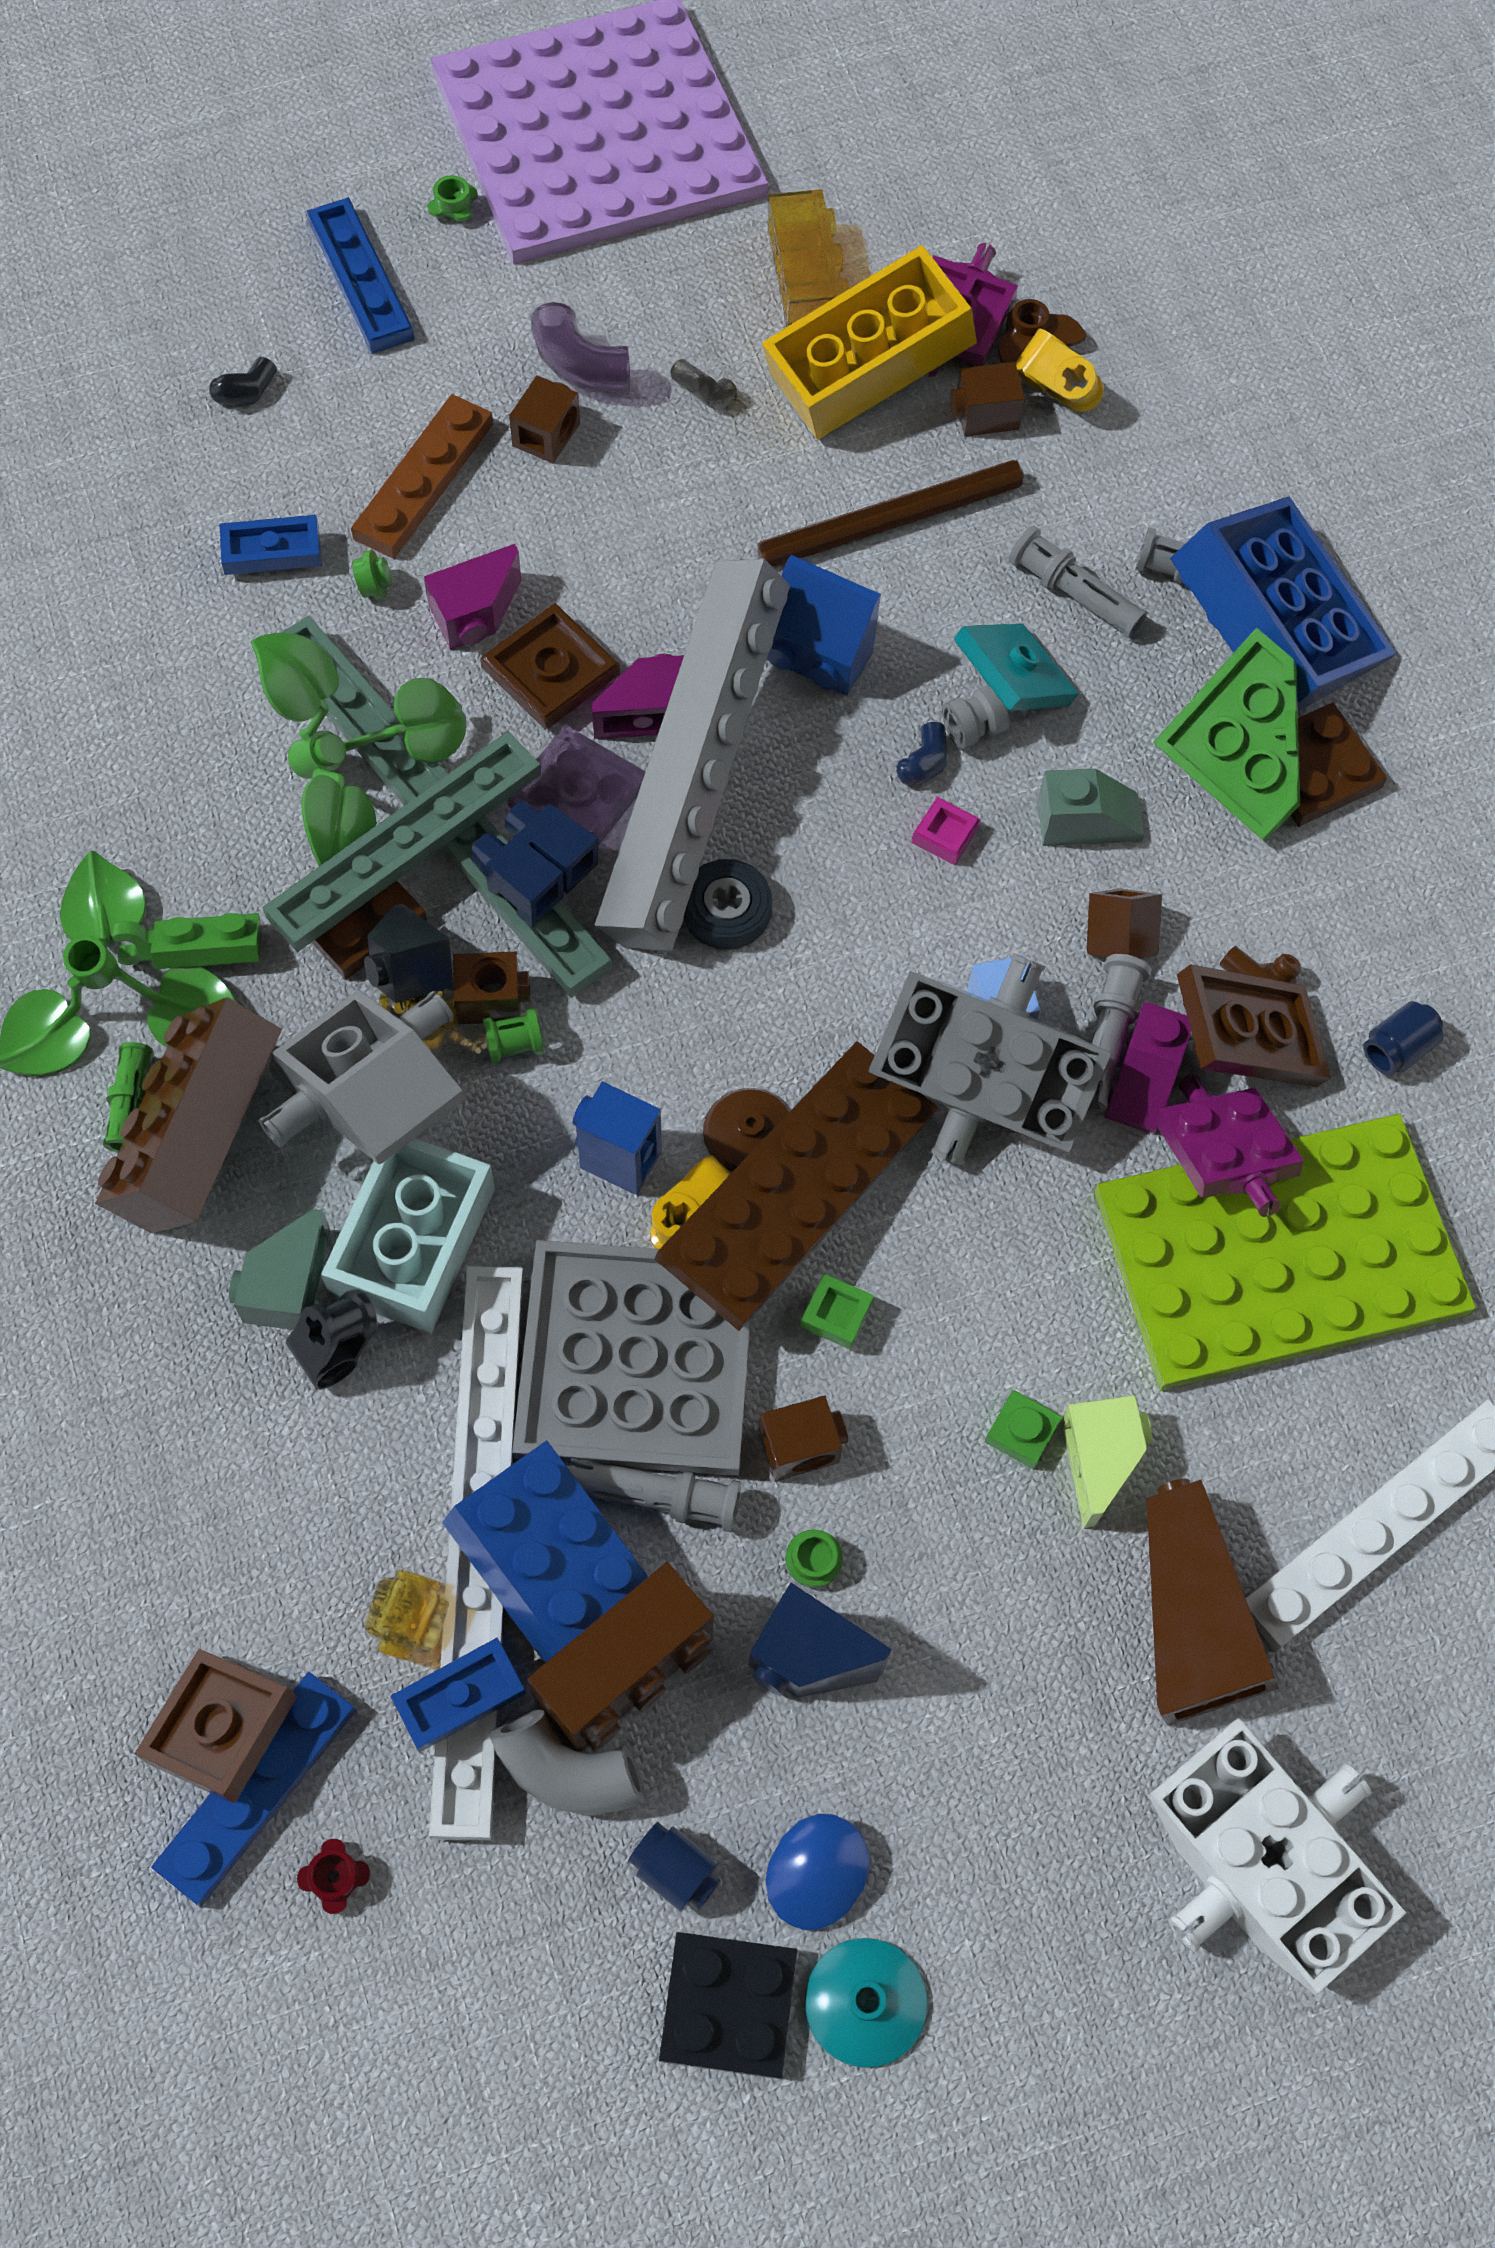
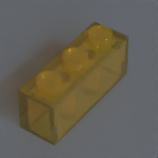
[767,189,850,327]

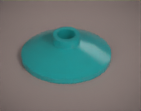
[805,1938,927,2068]

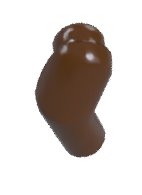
[1219,946,1301,984]

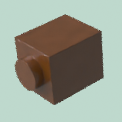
[950,362,1025,437]

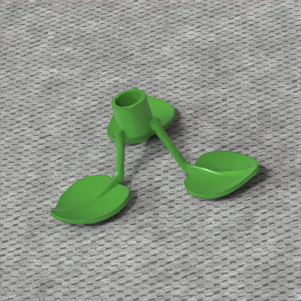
[250,633,466,866]
[0,851,236,1076]

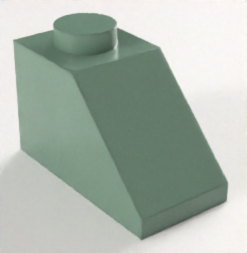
[1037,769,1144,846]
[229,1209,330,1330]

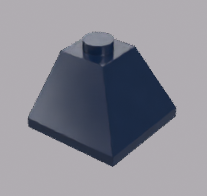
[748,1582,892,1698]

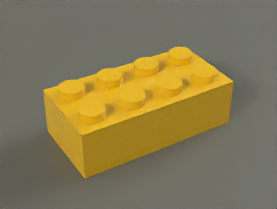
[761,245,977,440]

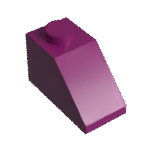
[424,544,522,650]
[592,654,684,739]
[1104,1001,1191,1135]

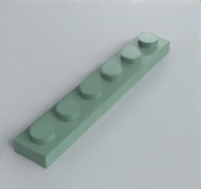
[262,731,542,953]

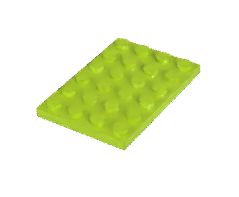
[1094,1113,1476,1391]

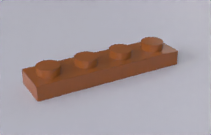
[351,394,493,559]

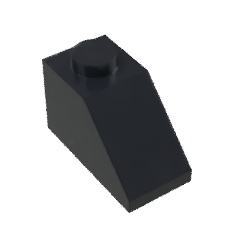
[365,904,453,1003]

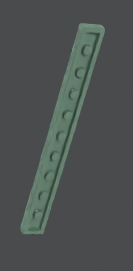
[281,615,612,998]

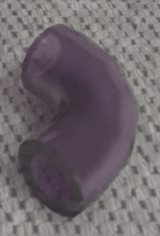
[530,302,630,395]

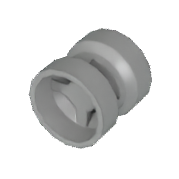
[942,685,1009,749]

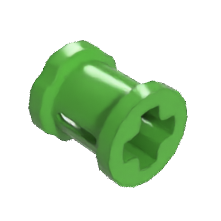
[483,1008,544,1064]

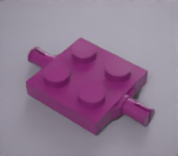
[925,243,1018,377]
[1156,1074,1304,1217]

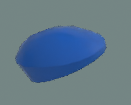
[765,1814,870,1930]

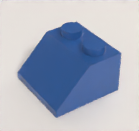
[766,555,881,696]

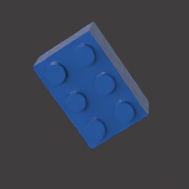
[442,1440,648,1663]

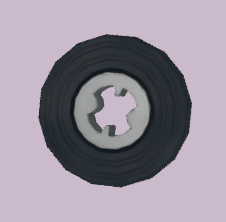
[683,859,773,950]

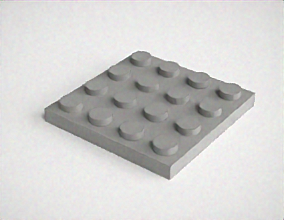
[512,1240,751,1476]

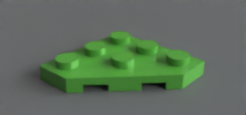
[1153,627,1300,842]

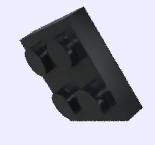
[659,1932,797,2079]

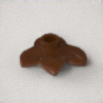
[998,299,1087,363]

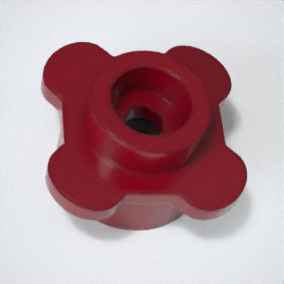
[297,1839,371,1914]

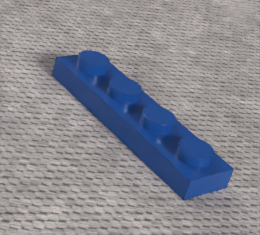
[151,1671,357,1907]

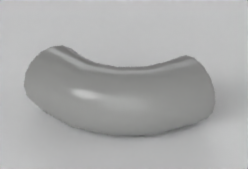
[490,1710,645,1816]

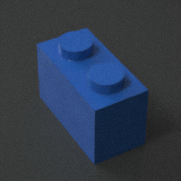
[572,1081,662,1195]

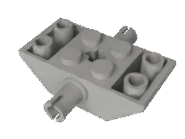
[868,953,1112,1165]
[259,989,467,1165]

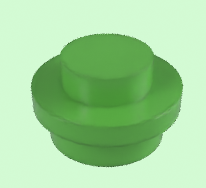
[353,550,392,600]
[785,1529,843,1588]

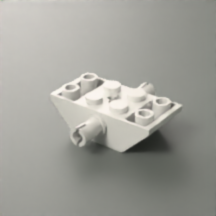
[1148,1717,1406,1995]

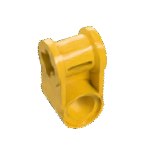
[1016,328,1104,412]
[650,1155,731,1249]

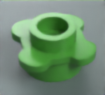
[427,175,478,222]

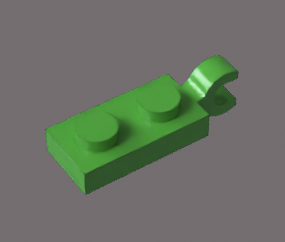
[112,913,262,969]

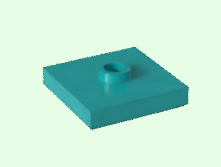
[954,623,1079,711]

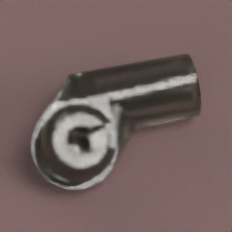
[670,359,738,410]

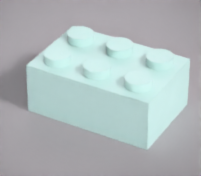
[321,1138,495,1334]

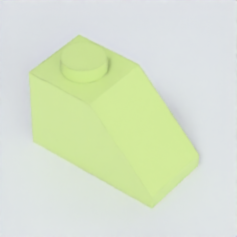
[1061,1395,1152,1529]

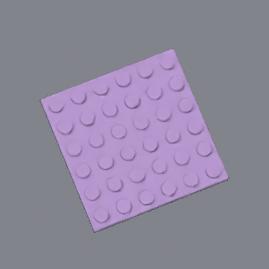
[431,0,768,264]

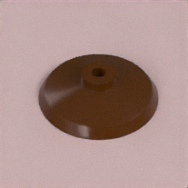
[703,1088,791,1172]

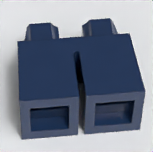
[471,800,598,928]

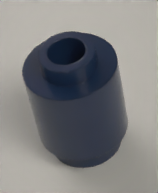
[1363,1001,1444,1075]
[628,1822,721,1913]

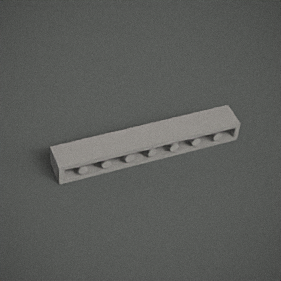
[594,559,790,951]

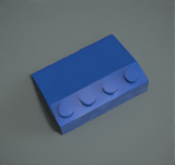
[1170,496,1397,711]

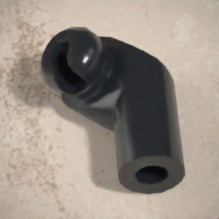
[209,357,277,405]

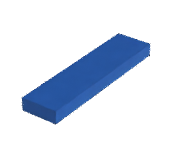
[306,197,415,354]

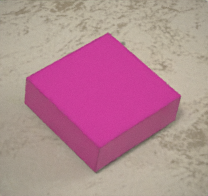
[911,797,981,866]

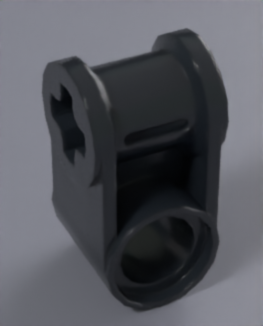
[286,1289,377,1390]

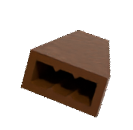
[1147,1478,1279,1726]

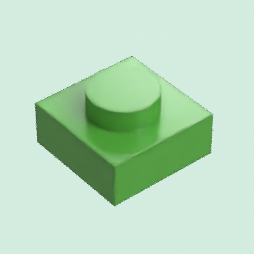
[800,1273,874,1350]
[984,1390,1062,1470]

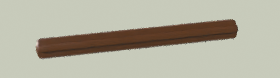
[757,460,1024,567]

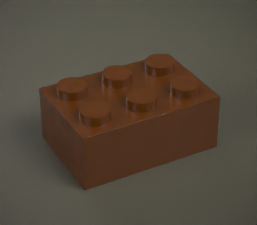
[527,1561,714,1752]

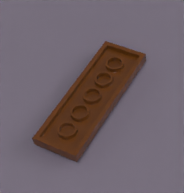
[654,1041,939,1331]

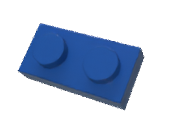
[219,515,322,575]
[390,1637,526,1753]

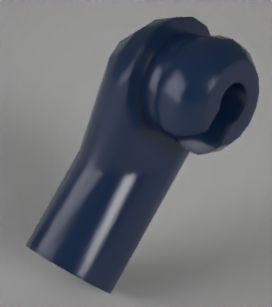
[896,722,947,785]

